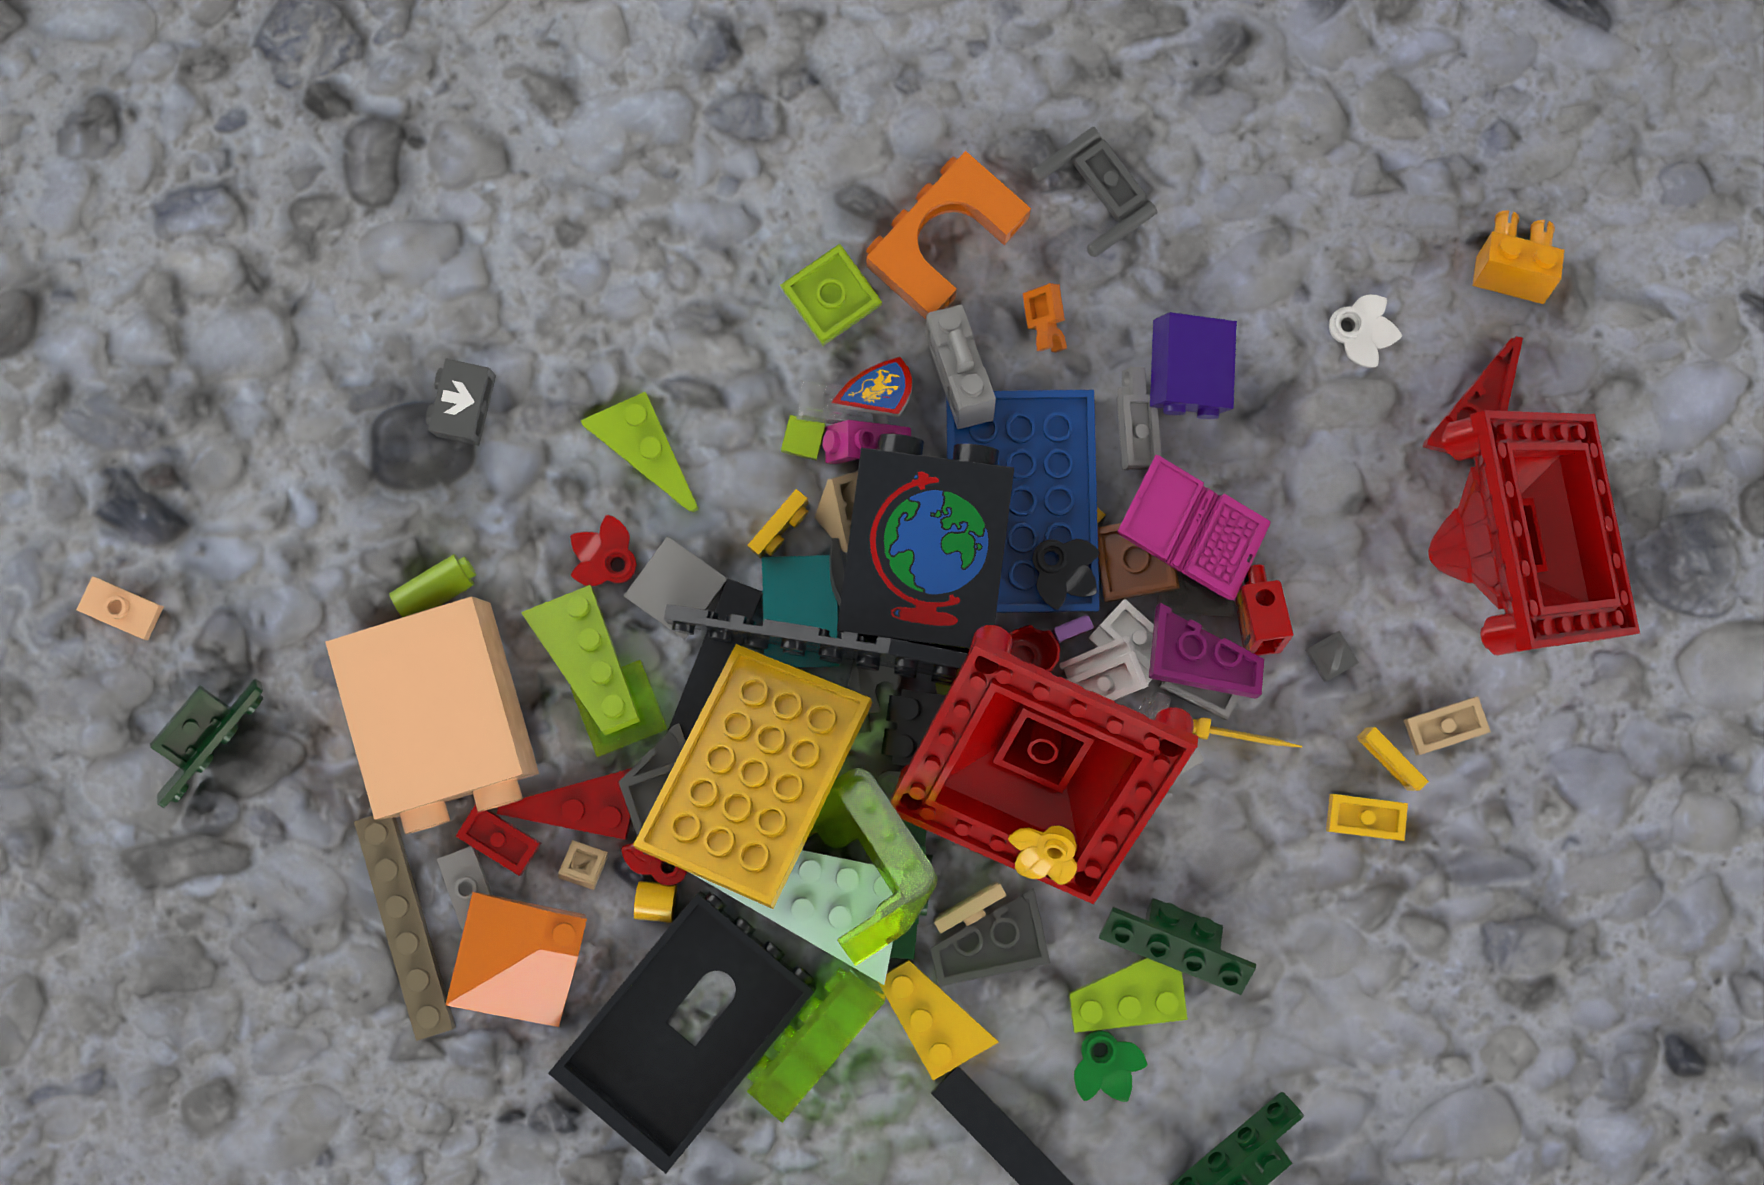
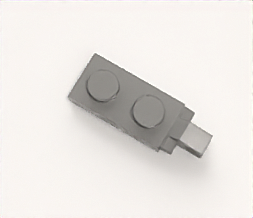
[1117,367,1161,470]

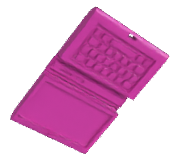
[1117,454,1271,600]

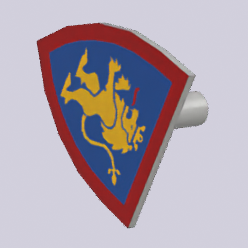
[831,357,913,424]

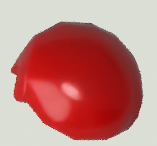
[1009,625,1060,672]

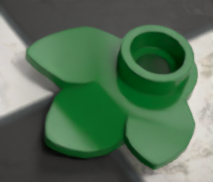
[1074,1030,1148,1102]

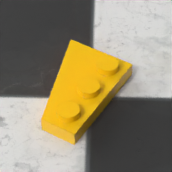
[877,960,999,1080]

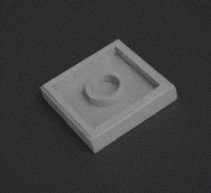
[624,536,727,640]

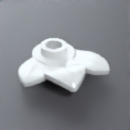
[1329,294,1402,368]

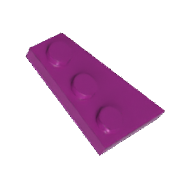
[1149,603,1265,699]

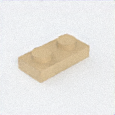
[1404,696,1491,755]

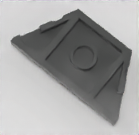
[619,724,686,855]

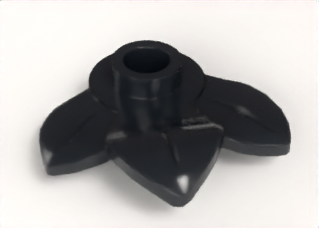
[1032,539,1100,610]

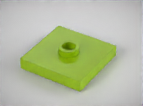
[780,243,882,346]

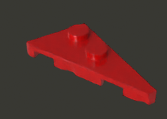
[1423,336,1523,460]
[496,768,632,840]

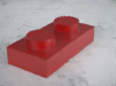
[456,804,542,876]

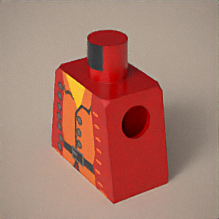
[1235,564,1294,656]

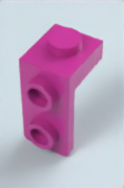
[823,420,911,464]

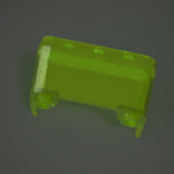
[808,768,937,966]

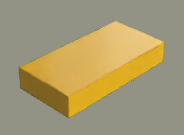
[1357,727,1429,791]

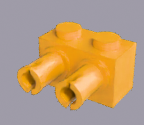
[1472,210,1564,304]

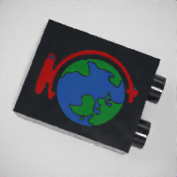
[837,434,1014,654]

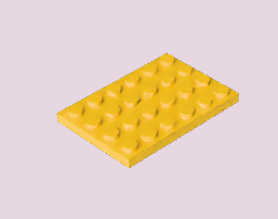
[633,644,873,909]

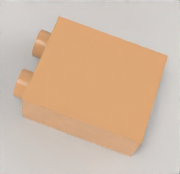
[325,596,539,834]

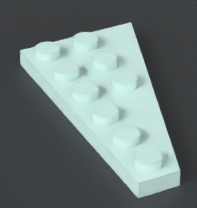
[689,850,907,985]

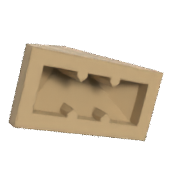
[814,471,858,552]

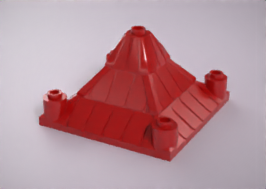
[1428,410,1640,656]
[885,625,1199,905]

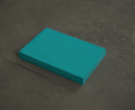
[762,555,839,668]

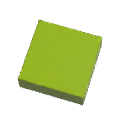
[781,415,826,461]

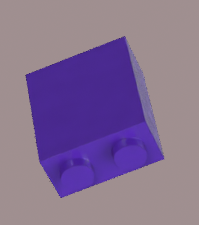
[1150,312,1237,419]

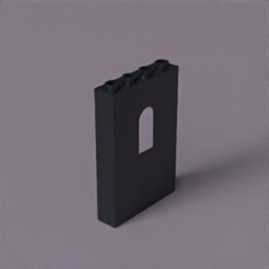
[548,891,816,1174]

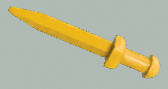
[1193,717,1302,748]

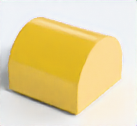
[634,881,677,923]

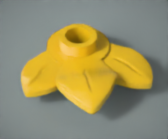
[1008,826,1077,885]

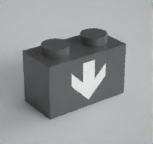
[426,358,496,446]

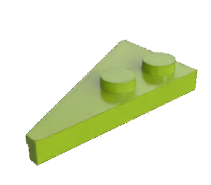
[580,392,699,513]

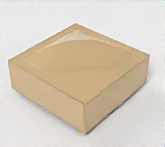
[558,840,608,890]

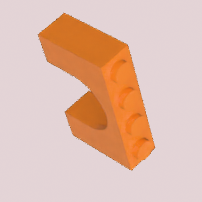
[866,151,1031,319]

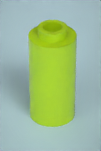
[389,554,477,618]

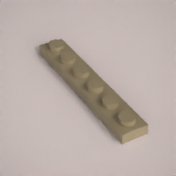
[354,816,456,1041]

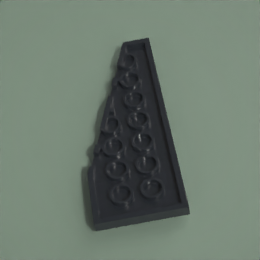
[664,604,968,686]

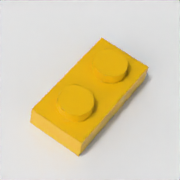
[747,489,809,559]
[1326,794,1408,841]

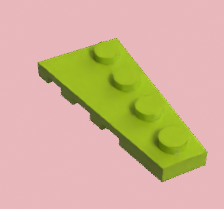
[521,585,640,735]

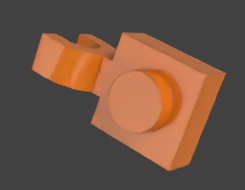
[1022,283,1067,353]

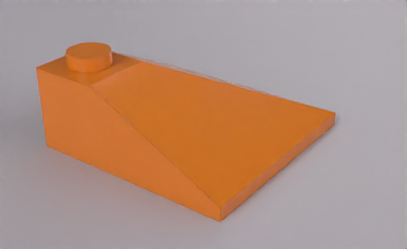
[445,891,587,1027]

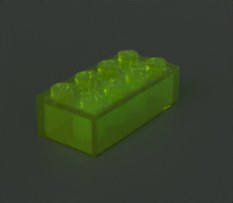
[747,965,885,1123]

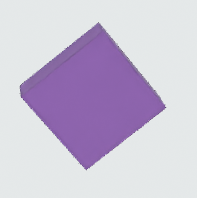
[1052,615,1094,643]

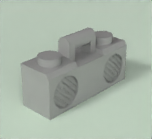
[925,304,996,429]

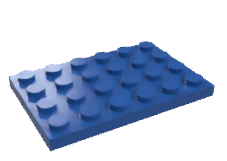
[946,390,1099,613]

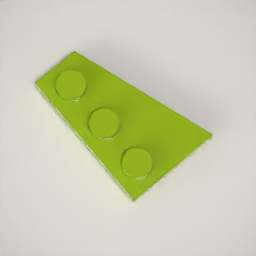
[1069,957,1188,1033]

